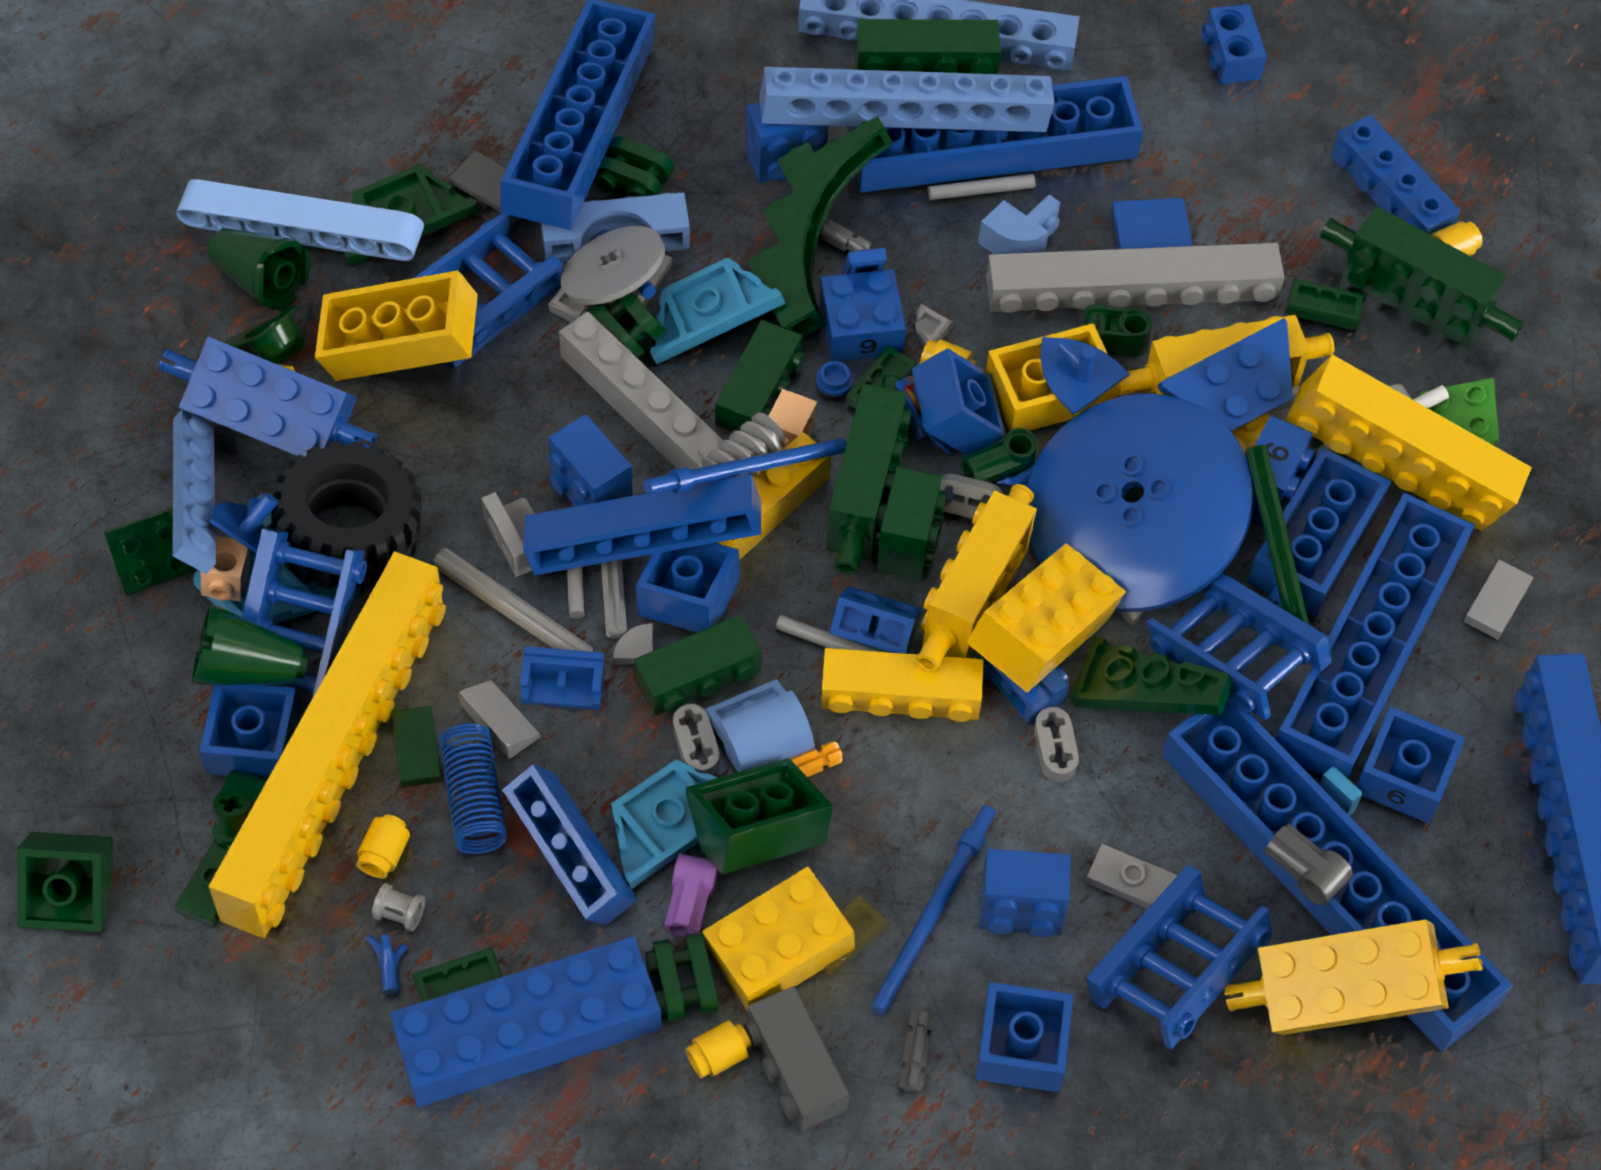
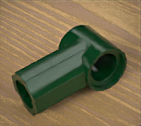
[961,428,1038,483]

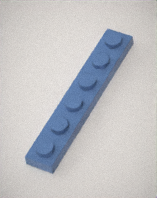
[173,409,216,574]

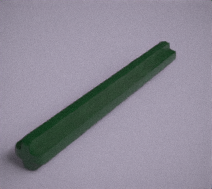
[1246,445,1309,624]

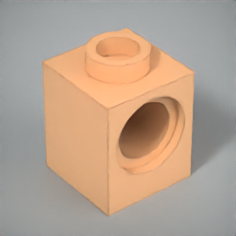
[769,389,817,450]
[200,535,250,602]

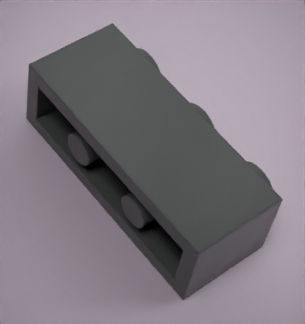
[744,986,850,1131]

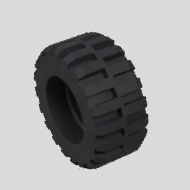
[271,441,422,590]

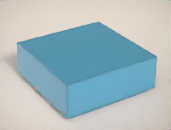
[1319,766,1363,816]

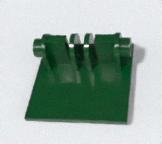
[104,508,197,595]

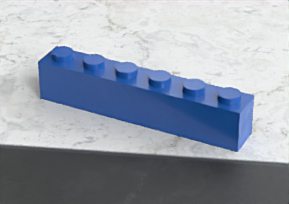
[523,474,761,575]

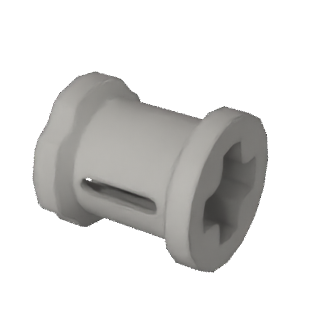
[372,883,426,931]

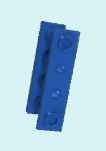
[414,213,564,368]
[242,529,367,699]
[1146,573,1332,721]
[1086,864,1272,1050]

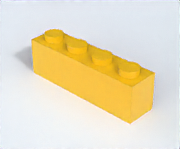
[717,432,831,560]
[821,648,983,722]

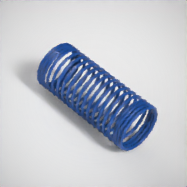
[439,723,507,854]

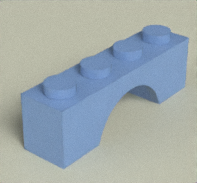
[541,192,690,262]

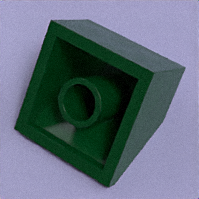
[17,832,113,932]

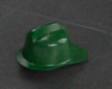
[223,304,304,363]

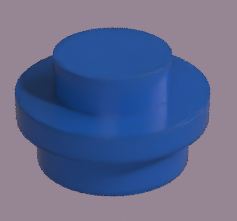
[816,361,853,397]

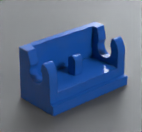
[520,646,605,710]

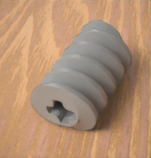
[702,412,785,479]

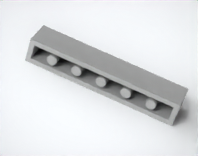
[559,311,724,470]

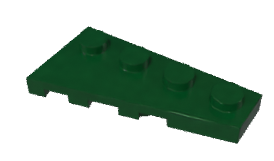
[1070,636,1233,715]

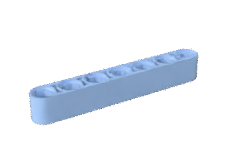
[176,179,424,261]

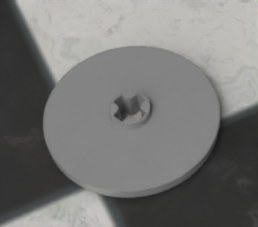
[561,226,665,305]

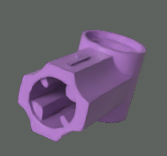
[664,853,719,939]

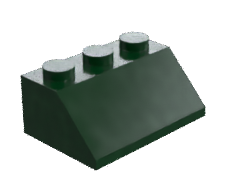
[685,758,833,875]

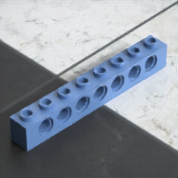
[798,0,1080,71]
[759,67,1055,132]

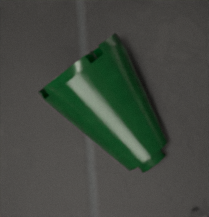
[208,228,311,310]
[191,605,308,685]

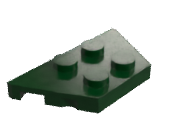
[345,164,479,266]

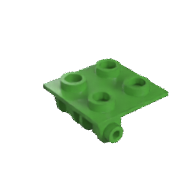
[1420,378,1499,446]

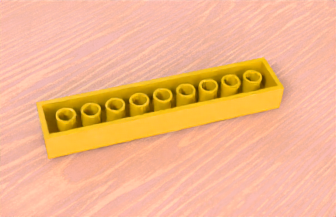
[208,551,446,939]

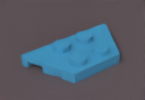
[650,257,785,364]
[611,760,718,889]

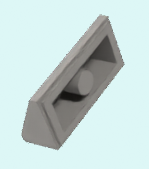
[458,680,540,760]

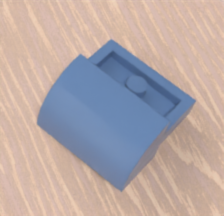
[705,679,815,772]

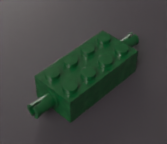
[1319,206,1525,347]
[826,372,912,575]

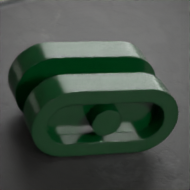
[594,136,675,197]
[588,292,667,359]
[645,932,718,1022]

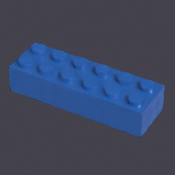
[390,936,661,1108]

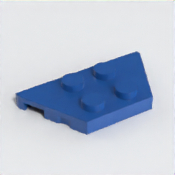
[1157,318,1293,432]

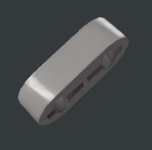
[940,473,1003,519]
[673,704,720,775]
[1034,707,1079,783]

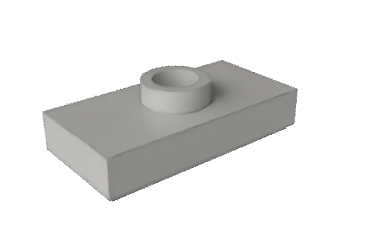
[1085,844,1178,909]

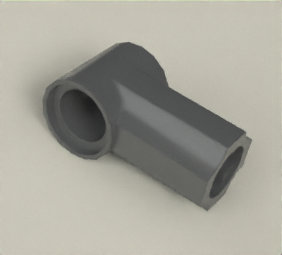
[1264,824,1353,906]

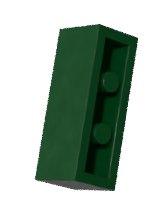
[715,320,806,432]
[634,614,762,716]

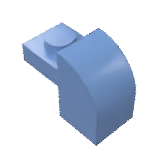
[978,195,1060,254]

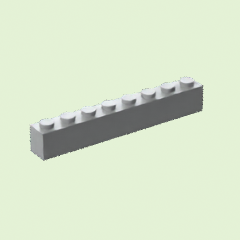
[986,243,1285,313]

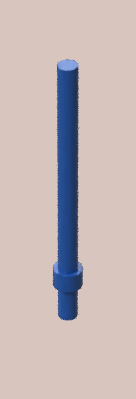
[643,438,847,495]
[870,805,997,1015]

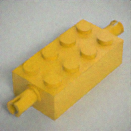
[1118,315,1334,397]
[915,484,1037,672]
[1225,919,1483,1035]

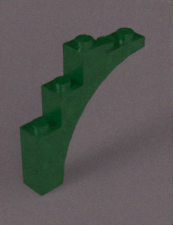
[748,116,893,339]

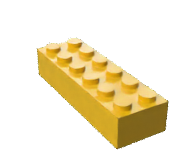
[1285,355,1532,531]

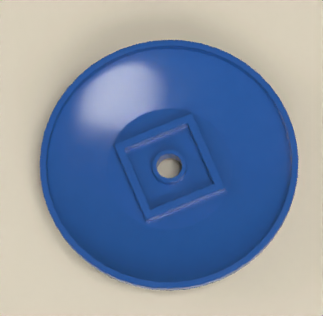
[1027,394,1254,612]

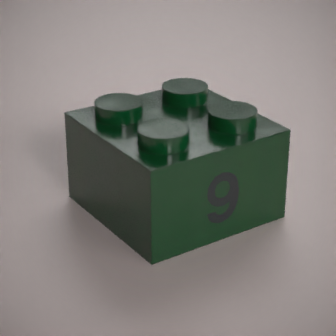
[876,467,947,581]

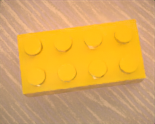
[315,270,478,381]
[966,543,1127,693]

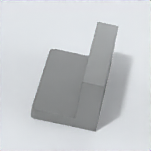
[481,492,534,577]

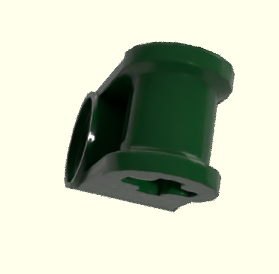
[1082,304,1152,357]
[212,769,268,846]

